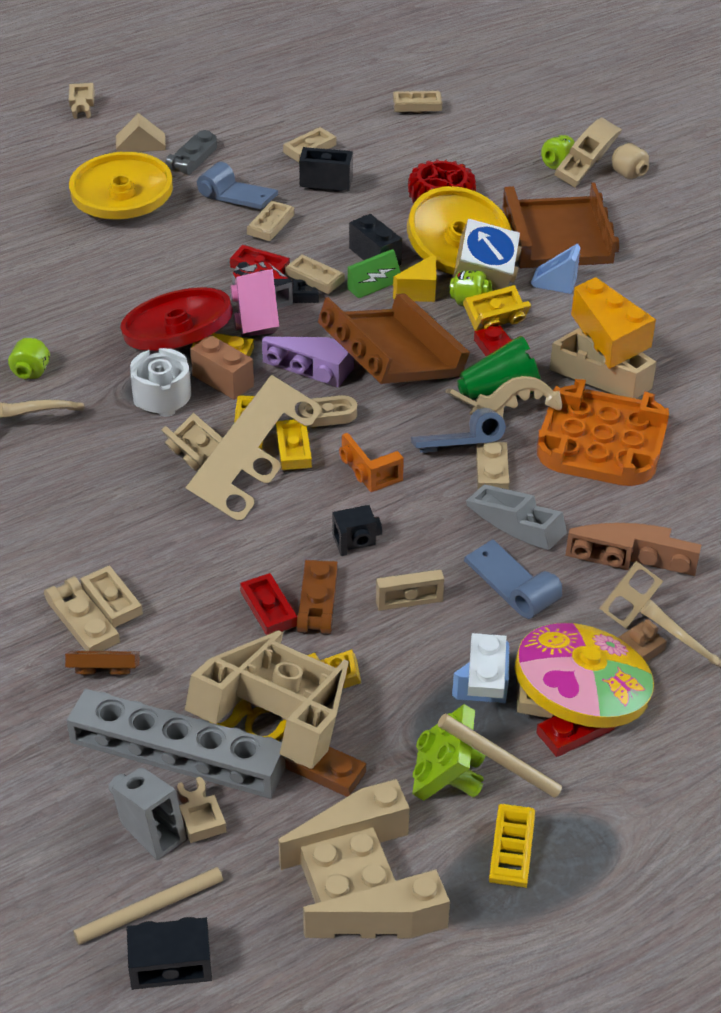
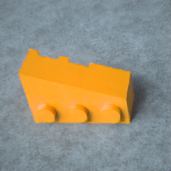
[571,277,656,369]

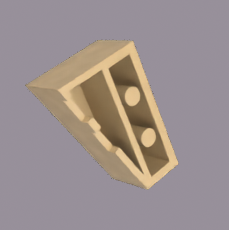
[549,328,657,399]

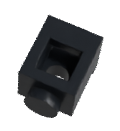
[332,505,382,556]

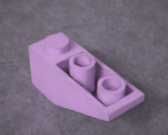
[262,337,354,388]

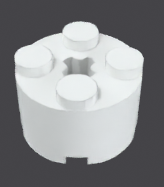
[130,348,191,417]

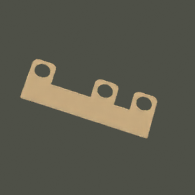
[185,375,322,520]

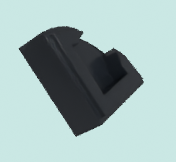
[292,279,319,303]

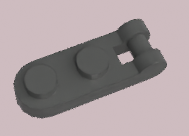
[165,130,217,175]

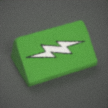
[348,249,400,298]

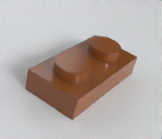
[65,650,140,674]
[285,746,366,797]

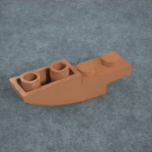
[565,523,702,576]

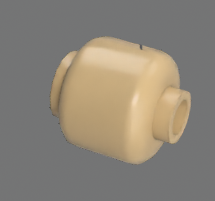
[612,143,649,179]

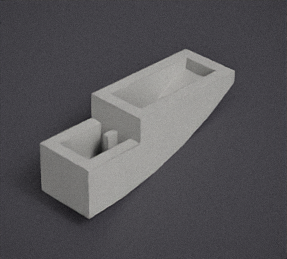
[466,484,567,550]

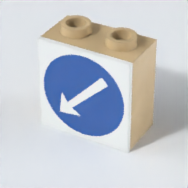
[453,218,521,290]

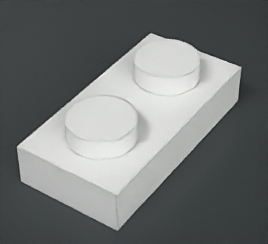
[468,633,506,698]

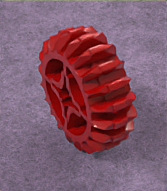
[408,159,476,203]

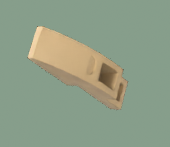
[554,117,622,188]

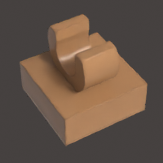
[618,619,667,662]

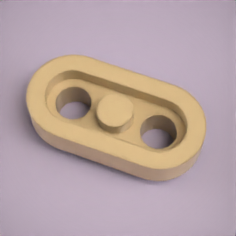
[298,395,357,428]

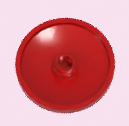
[120,287,233,351]

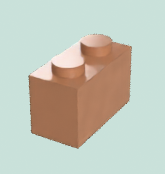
[190,335,254,400]

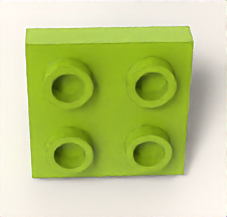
[412,704,486,801]

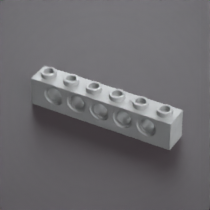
[67,689,286,799]

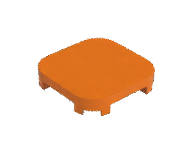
[537,379,669,486]

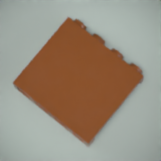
[502,182,619,269]
[318,293,470,384]

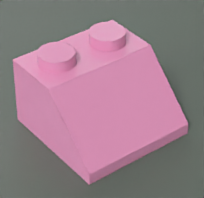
[231,269,279,337]

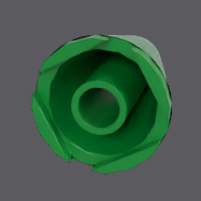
[457,336,540,400]

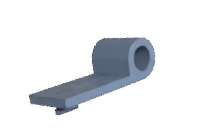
[197,162,278,209]
[411,408,506,453]
[464,539,562,619]

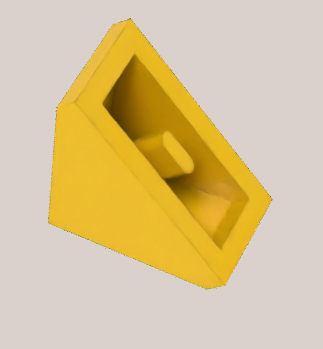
[393,255,436,302]

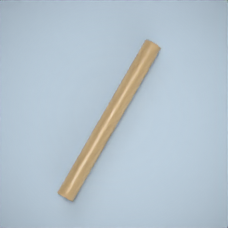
[438,713,562,798]
[73,867,223,945]

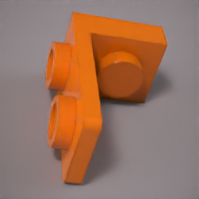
[339,433,404,492]

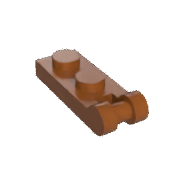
[297,560,338,634]

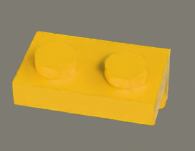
[463,285,531,331]

